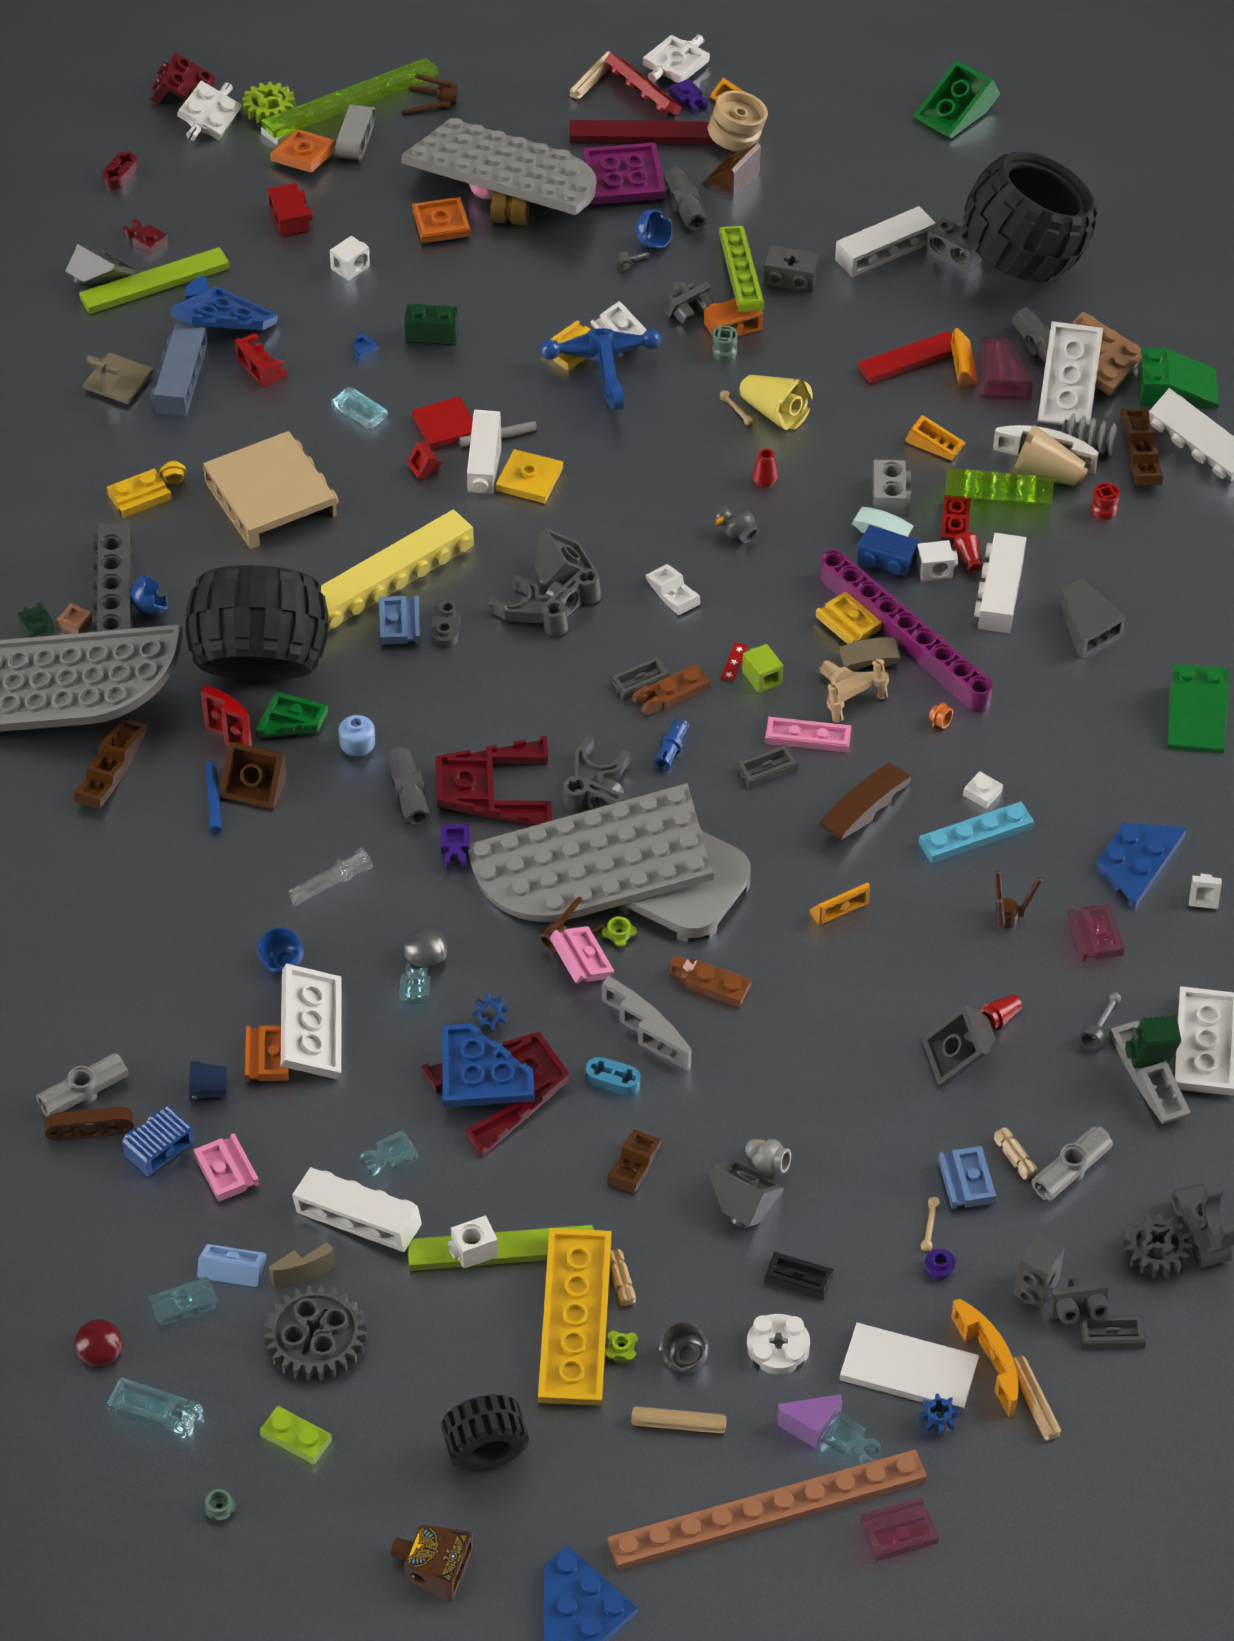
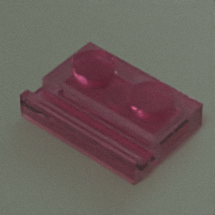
[1068,903,1125,962]
[860,1497,939,1562]

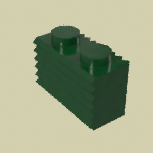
[404,303,459,344]
[1125,1015,1181,1068]

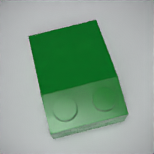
[913,60,1000,138]
[1138,348,1219,408]
[1168,664,1229,753]

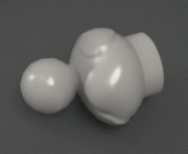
[745,1139,791,1176]

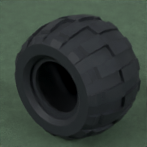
[963,151,1097,282]
[185,565,328,681]

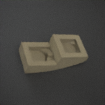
[839,637,902,672]
[269,1242,336,1288]

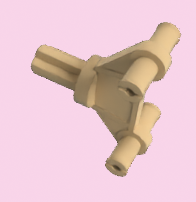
[819,659,889,723]

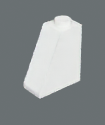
[467,410,501,494]

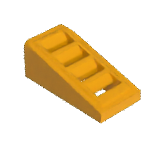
[905,415,966,461]

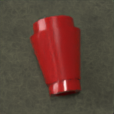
[752,448,778,488]
[953,531,983,573]
[979,994,1022,1030]

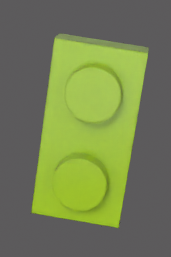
[260,1406,332,1465]

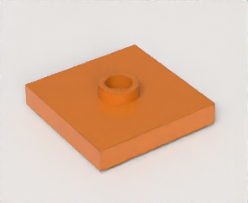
[270,129,336,173]
[412,197,471,243]

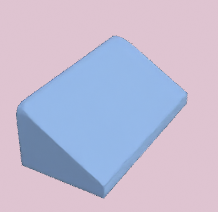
[197,1244,267,1287]

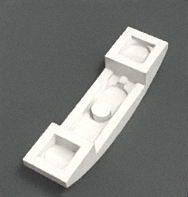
[993,425,1098,474]

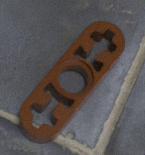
[45,1107,134,1141]

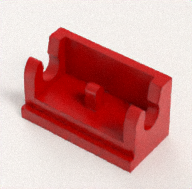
[235,334,288,388]

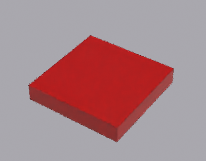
[411,396,473,450]

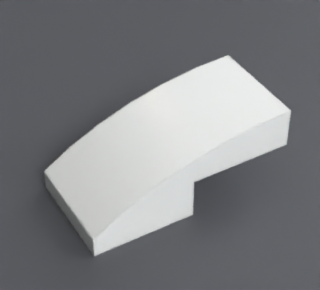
[646,564,701,615]

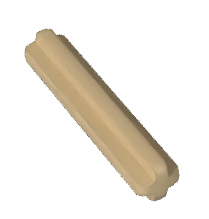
[569,51,614,100]
[1013,1355,1061,1441]
[631,1406,727,1434]

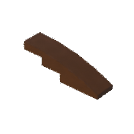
[1120,408,1163,486]
[74,718,148,809]
[819,763,912,840]

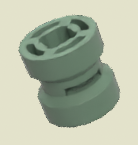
[712,325,738,361]

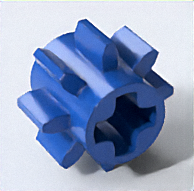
[472,992,510,1031]
[919,1393,960,1437]

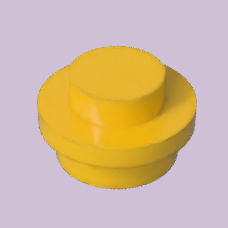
[160,461,186,484]

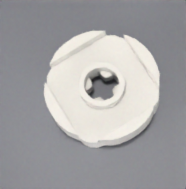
[747,1314,810,1375]

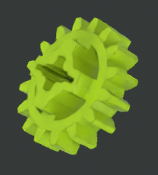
[242,81,295,125]

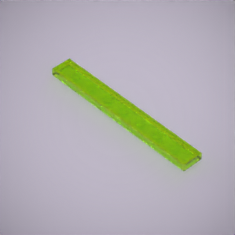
[261,57,439,138]

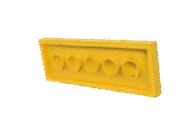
[538,1228,612,1406]

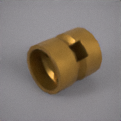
[491,191,529,225]

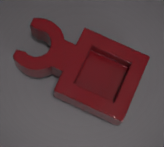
[123,219,168,255]

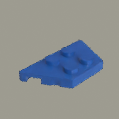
[1096,823,1187,909]

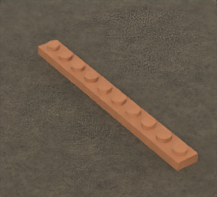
[608,1449,927,1571]

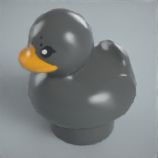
[714,507,759,544]

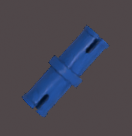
[653,718,689,771]

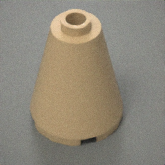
[1011,425,1088,487]

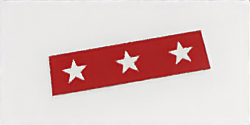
[720,642,748,682]

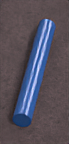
[205,761,222,834]

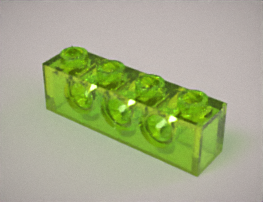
[945,468,1054,506]

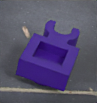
[669,79,708,115]
[441,824,470,870]

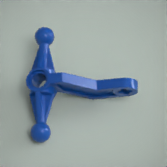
[540,328,662,411]

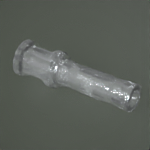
[287,847,373,906]

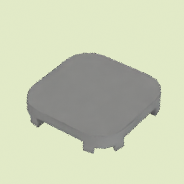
[619,831,751,943]

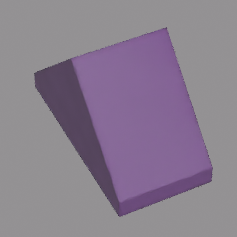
[777,1394,842,1448]

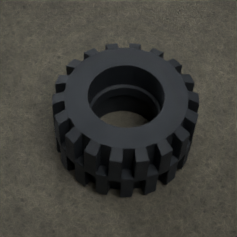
[441,1394,529,1471]

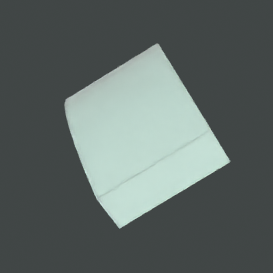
[851,507,913,536]

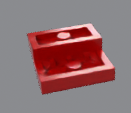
[201,685,252,746]

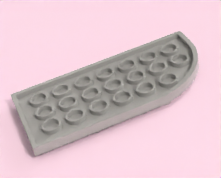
[402,118,596,215]
[0,625,183,731]
[468,783,715,922]

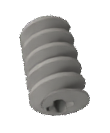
[1061,413,1117,456]

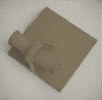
[82,352,154,404]

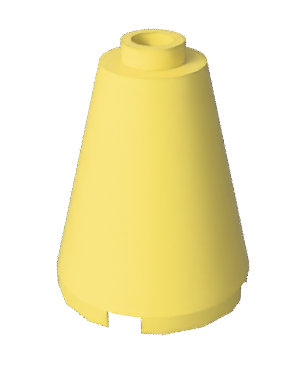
[739,375,813,430]

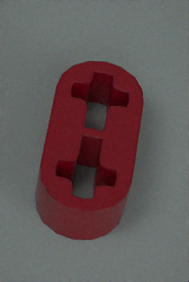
[102,151,138,190]

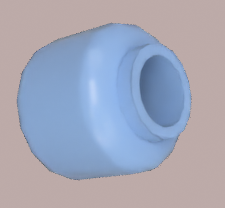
[338,715,375,756]

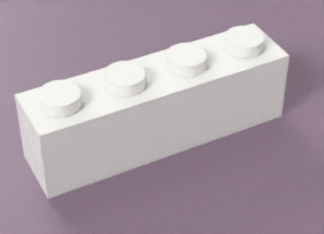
[835,206,936,277]
[1149,388,1234,482]
[974,533,1027,634]
[292,1167,422,1252]

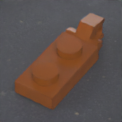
[669,956,752,1007]

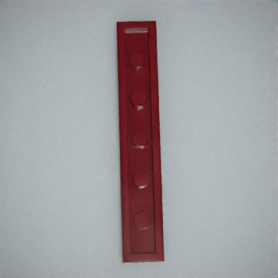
[569,120,715,144]

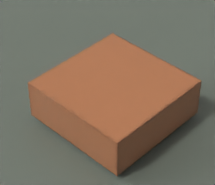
[55,603,93,634]

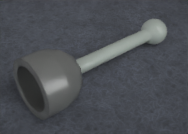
[1079,993,1121,1050]

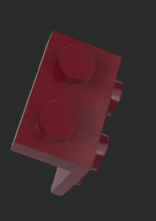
[150,52,215,105]

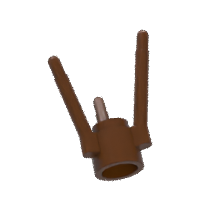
[402,74,457,114]
[995,870,1042,928]
[539,897,605,952]

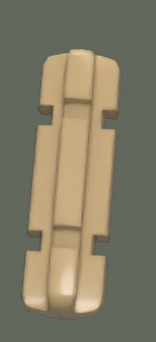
[994,1127,1037,1180]
[610,1249,636,1307]

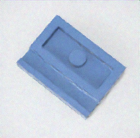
[379,596,420,645]
[938,1146,996,1209]

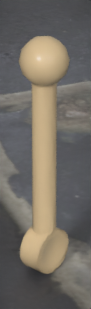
[720,391,754,426]
[920,1197,940,1252]

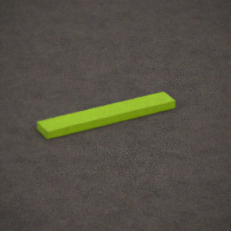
[719,226,764,312]
[79,247,230,315]
[408,1225,593,1271]

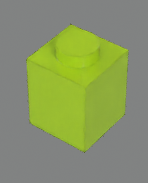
[742,644,784,693]

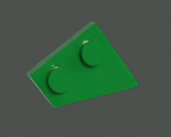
[256,691,328,738]

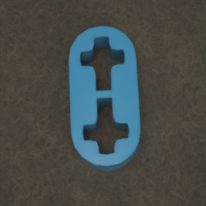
[586,1057,641,1096]

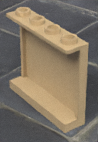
[203,431,339,549]

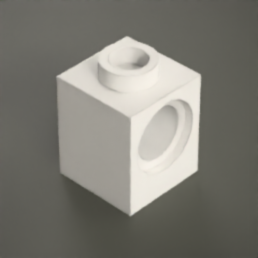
[330,236,370,281]
[916,540,958,582]
[448,1215,498,1269]

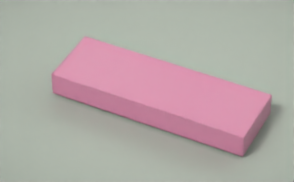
[765,717,852,753]

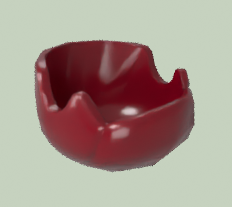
[74,1319,123,1367]

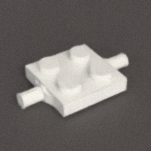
[643,34,710,83]
[177,81,243,141]

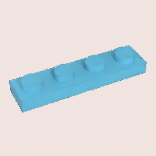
[919,802,1034,864]

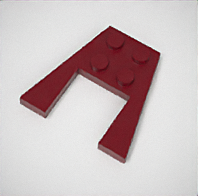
[435,736,552,826]
[421,1031,571,1158]

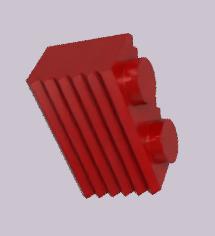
[267,182,313,237]

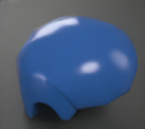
[635,209,672,248]
[130,574,169,616]
[257,927,304,975]

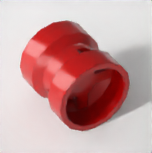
[1091,482,1120,520]

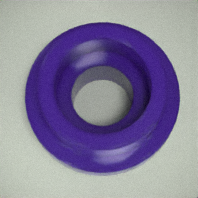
[925,1249,956,1280]

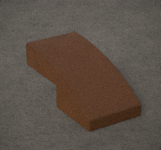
[607,1129,662,1194]

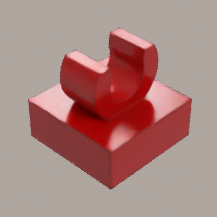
[406,441,442,479]

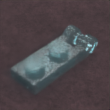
[107,1377,203,1438]

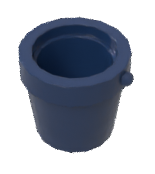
[189,1061,227,1100]

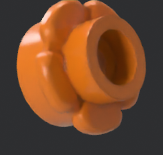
[929,702,954,729]

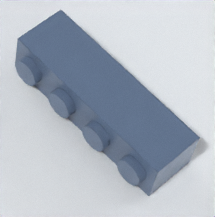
[150,323,208,416]

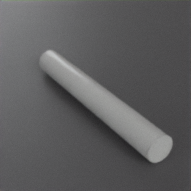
[459,421,537,448]

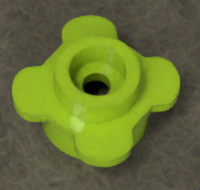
[602,916,637,947]
[605,1331,638,1362]

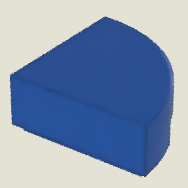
[185,276,209,300]
[353,332,379,363]

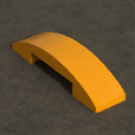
[951,1299,1018,1418]

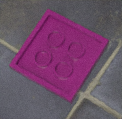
[583,142,666,205]

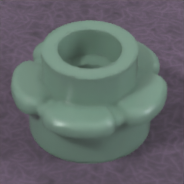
[204,1489,236,1521]

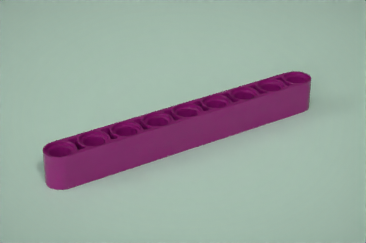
[820,550,993,712]

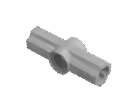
[36,1053,129,1117]
[1031,1126,1113,1200]

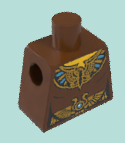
[391,1525,473,1602]

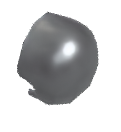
[403,927,448,967]
[659,1321,709,1373]

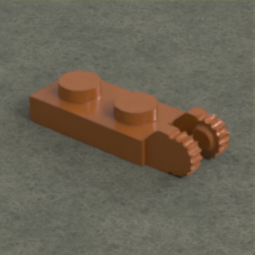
[632,663,711,715]

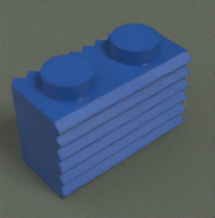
[857,525,920,578]
[122,1106,195,1177]

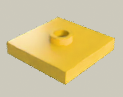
[495,449,563,504]

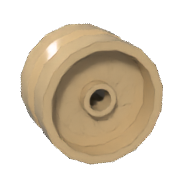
[707,90,768,151]

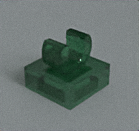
[18,602,54,638]

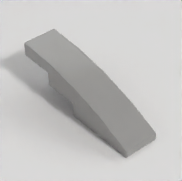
[602,975,691,1071]
[1109,1020,1191,1124]

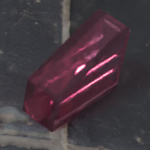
[978,337,1034,400]

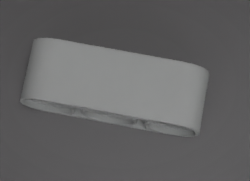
[335,104,375,161]

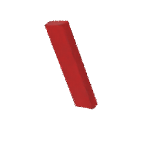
[858,331,953,384]

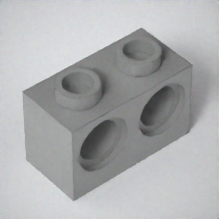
[872,459,911,517]

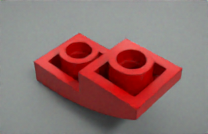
[941,496,971,540]

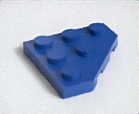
[171,286,278,330]
[442,1023,535,1107]
[543,1545,638,1641]

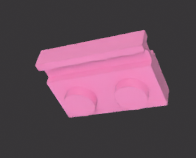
[550,926,614,983]
[194,1133,259,1202]

